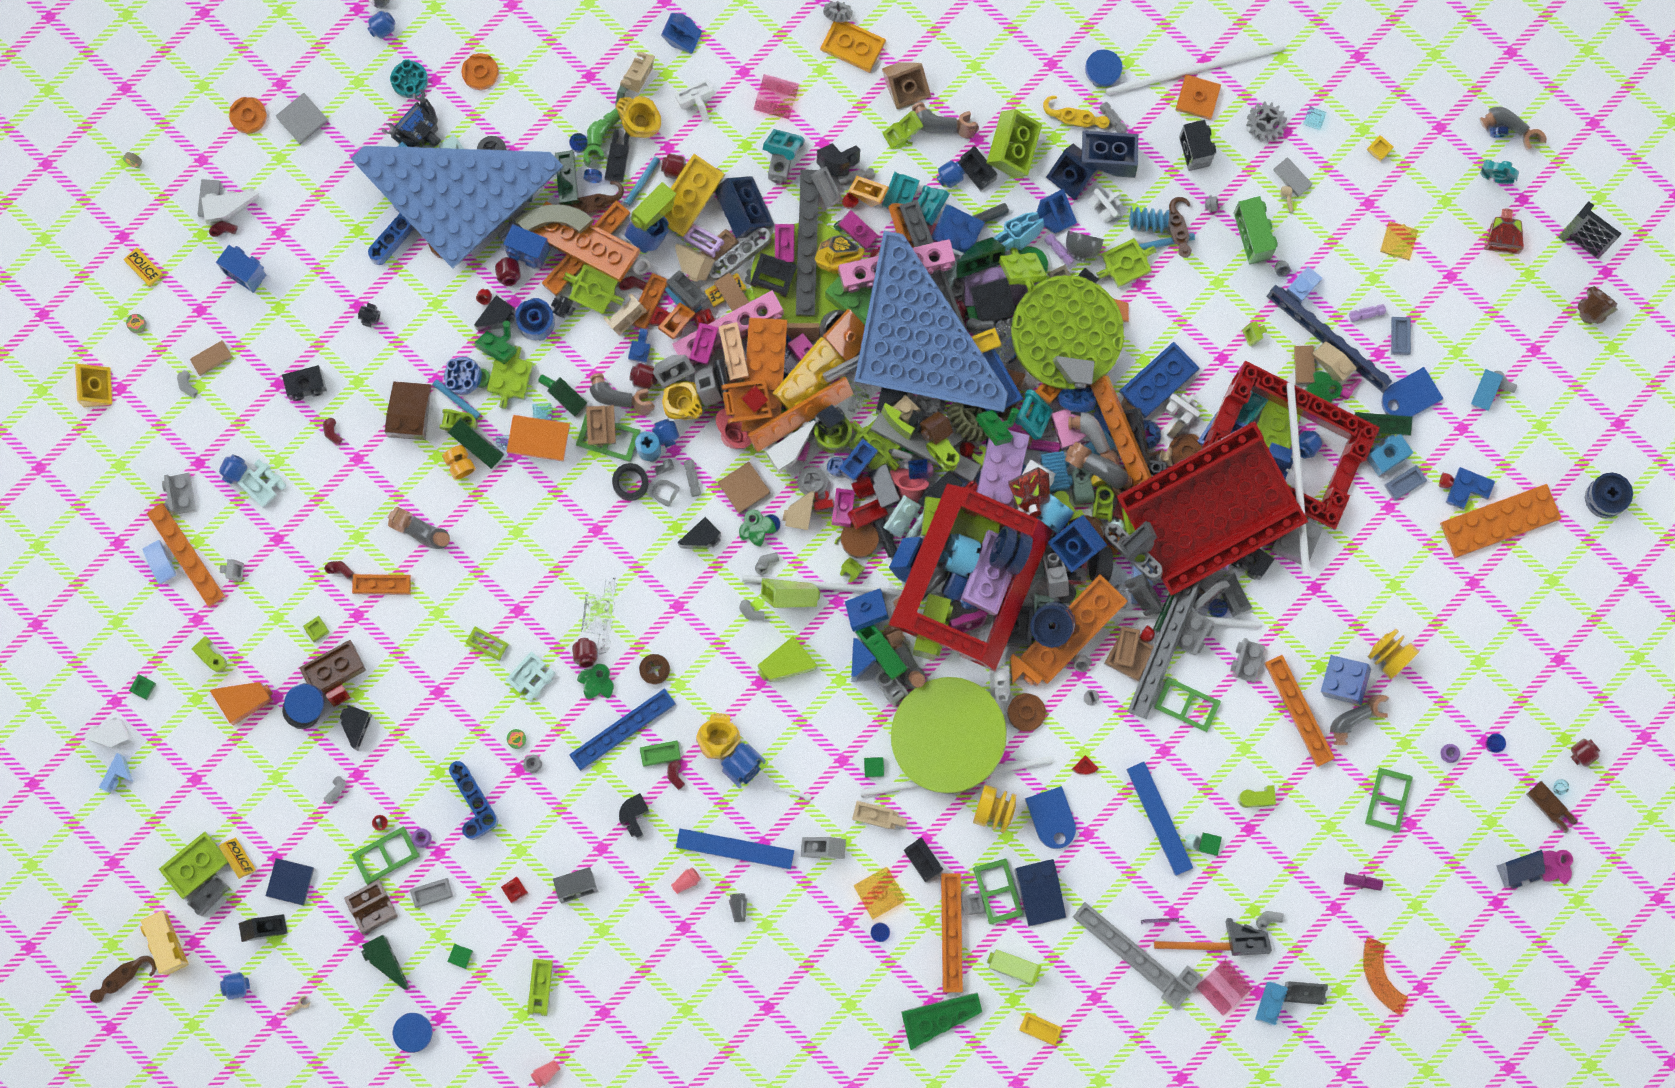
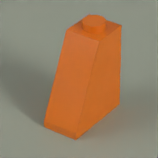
[210,682,273,726]

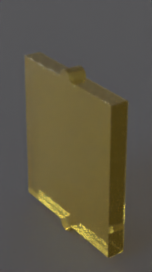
[1380,221,1419,261]

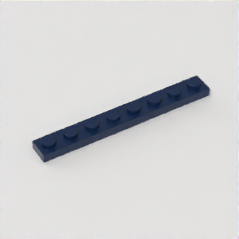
[1266,284,1392,393]

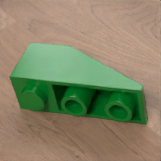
[855,624,908,680]

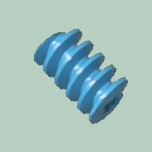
[1129,206,1169,233]
[635,431,661,462]

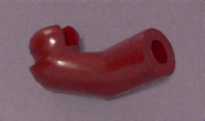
[209,221,238,237]
[618,276,647,291]
[323,417,343,446]
[324,561,354,579]
[667,760,685,791]

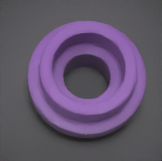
[1440,744,1460,763]
[412,828,432,848]

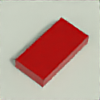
[847,499,889,530]

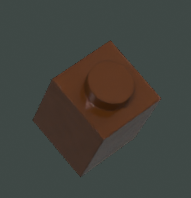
[920,412,954,445]

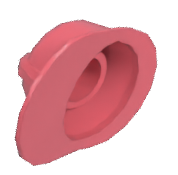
[716,408,751,449]
[890,468,929,503]

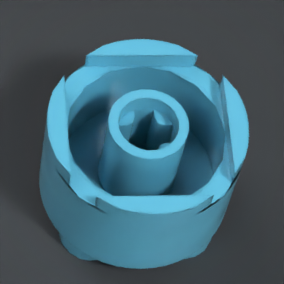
[1028,490,1075,534]
[939,533,981,578]

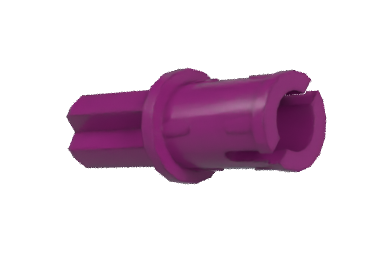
[1343,872,1384,891]

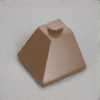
[882,62,931,109]

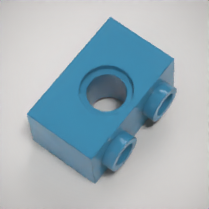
[1367,434,1414,476]

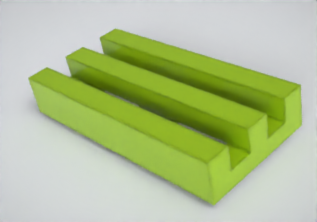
[465,626,509,661]

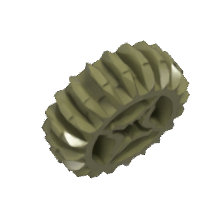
[948,402,989,443]

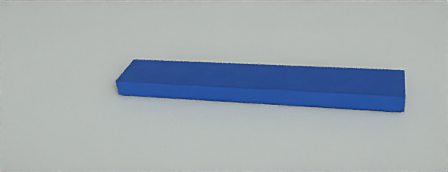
[569,688,676,771]
[1126,761,1193,876]
[676,828,795,870]

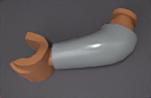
[1068,413,1120,465]

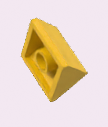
[75,363,113,408]

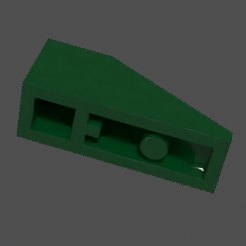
[956,237,1005,279]
[361,935,410,990]

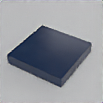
[265,858,314,906]

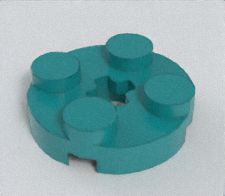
[1480,160,1519,184]

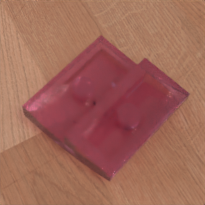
[753,74,800,119]
[1196,958,1253,1016]

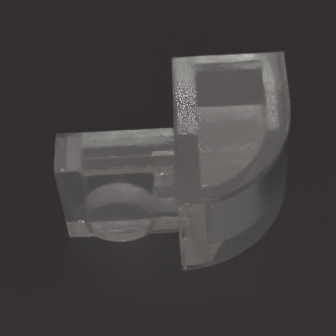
[844,369,871,413]

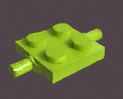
[1096,238,1157,288]
[999,247,1047,292]
[563,264,625,314]
[487,346,533,409]
[848,419,901,471]

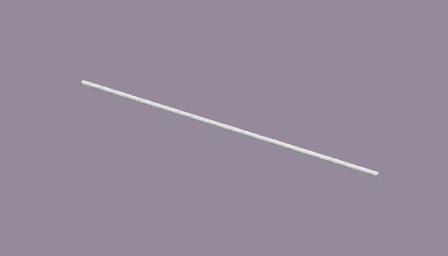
[742,575,1260,629]

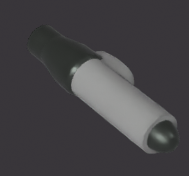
[888,448,925,465]

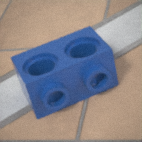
[838,439,878,483]

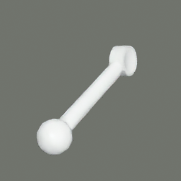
[772,784,811,801]

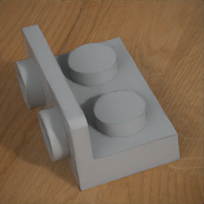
[162,472,197,515]
[1177,610,1214,655]
[1230,638,1265,683]

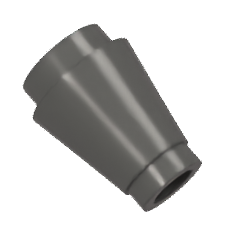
[728,893,748,922]

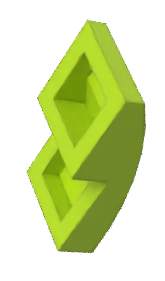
[882,111,923,149]
[881,403,915,440]

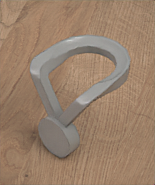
[652,480,680,507]

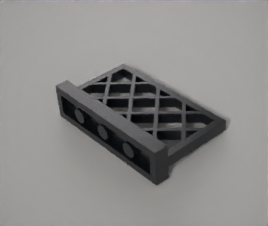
[1558,201,1622,259]

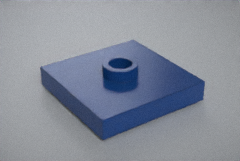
[845,588,889,632]

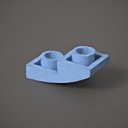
[142,540,176,584]

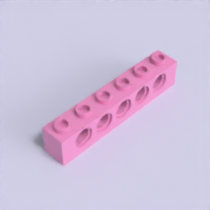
[838,239,955,293]
[672,290,784,366]

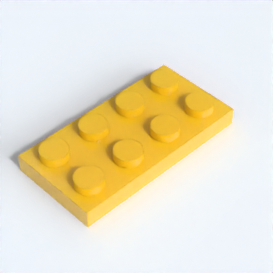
[664,153,726,237]
[772,337,846,410]

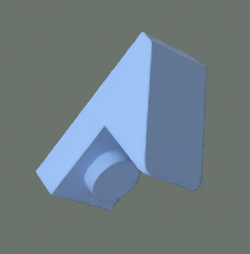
[99,753,133,793]

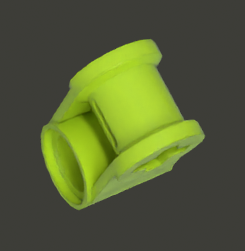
[439,409,478,431]
[926,438,960,472]
[1092,484,1114,522]

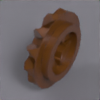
[639,654,670,685]

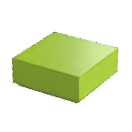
[302,615,330,643]

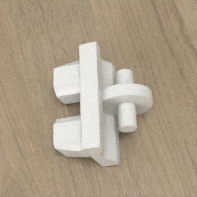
[1088,188,1122,223]
[1165,393,1201,427]
[989,666,1010,702]

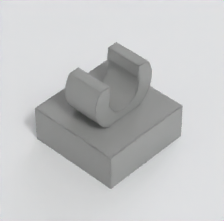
[219,559,244,582]

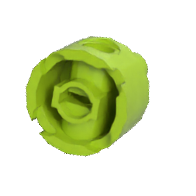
[814,415,852,453]

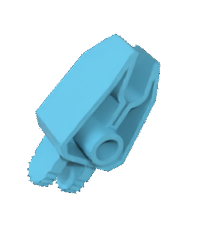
[994,212,1044,252]

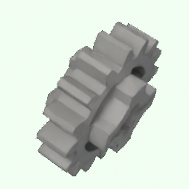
[1246,101,1287,142]

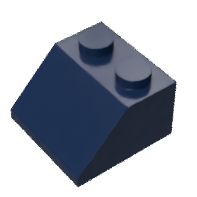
[1046,143,1099,200]
[1496,850,1545,889]

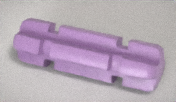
[1044,233,1075,266]
[1349,304,1386,322]

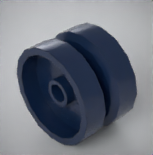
[1584,472,1633,519]
[989,526,1033,575]
[1030,602,1076,648]

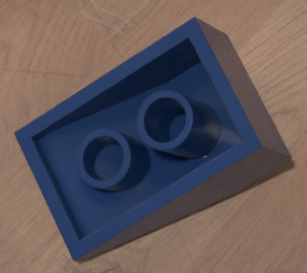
[1081,130,1139,178]
[1014,859,1066,927]

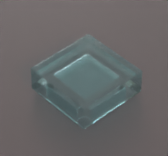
[1303,106,1327,131]

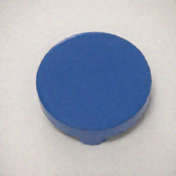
[1085,49,1122,87]
[444,356,482,395]
[1058,387,1096,412]
[284,683,324,723]
[392,1012,433,1053]

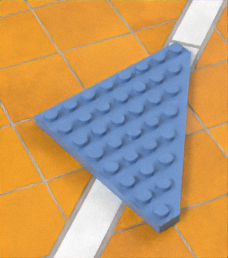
[350,146,564,269]
[854,230,1008,412]

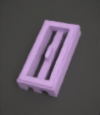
[683,224,724,258]

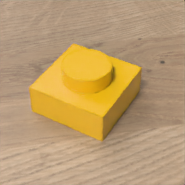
[1367,135,1394,162]

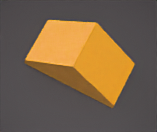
[848,176,889,207]

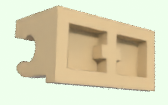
[620,51,655,93]
[603,294,647,336]

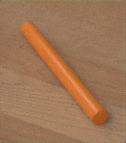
[1154,941,1231,951]

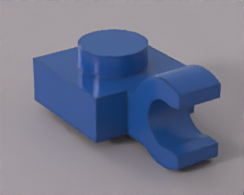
[628,328,651,364]

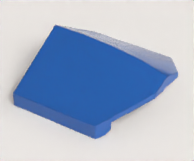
[661,13,702,54]
[1036,189,1077,234]

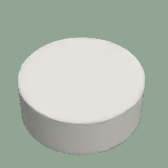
[631,255,650,275]

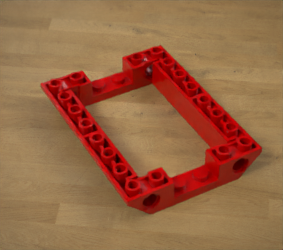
[1201,360,1380,530]
[888,484,1053,672]

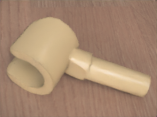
[1280,186,1293,212]
[1160,447,1173,467]
[284,995,310,1016]

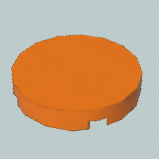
[461,53,499,90]
[229,97,267,134]

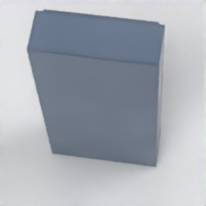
[1391,317,1411,355]
[1384,465,1427,501]

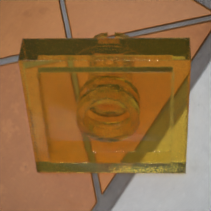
[853,867,907,920]

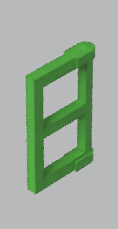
[576,414,641,462]
[1154,677,1221,733]
[1365,767,1413,833]
[352,826,420,885]
[973,858,1023,925]

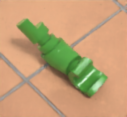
[583,108,621,167]

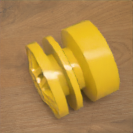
[1367,628,1420,680]
[973,784,1017,833]

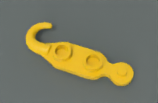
[1043,95,1110,129]

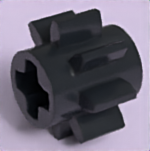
[550,295,575,319]
[358,303,381,328]

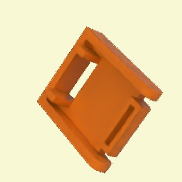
[721,380,772,424]

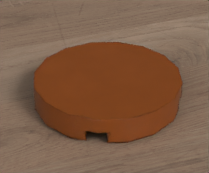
[1169,433,1202,465]
[840,522,879,558]
[1007,693,1046,732]

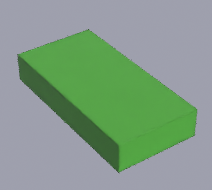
[639,740,681,767]

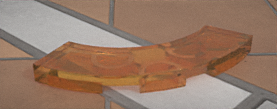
[1363,937,1408,1015]

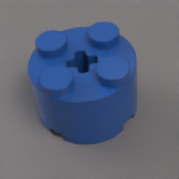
[624,216,669,253]
[515,298,555,341]
[721,742,766,788]

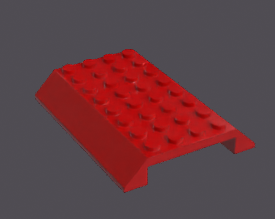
[1117,421,1308,596]

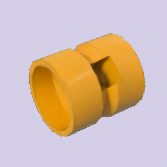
[442,445,476,480]

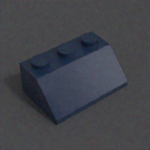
[715,176,775,239]

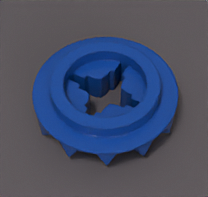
[1143,420,1161,449]

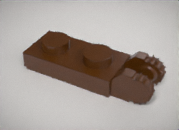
[1526,781,1578,833]

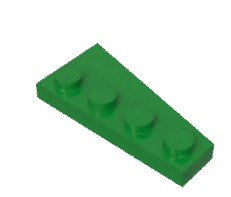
[901,992,982,1051]

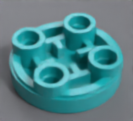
[390,59,428,98]

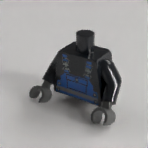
[382,89,441,148]

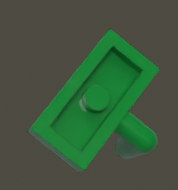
[475,321,517,365]
[976,408,1019,446]

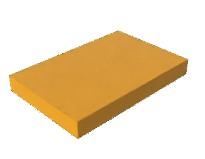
[820,21,886,73]

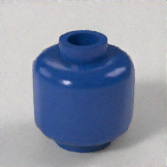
[367,11,396,39]
[937,160,965,188]
[652,418,680,448]
[1299,430,1323,459]
[219,454,248,484]
[220,972,250,1000]

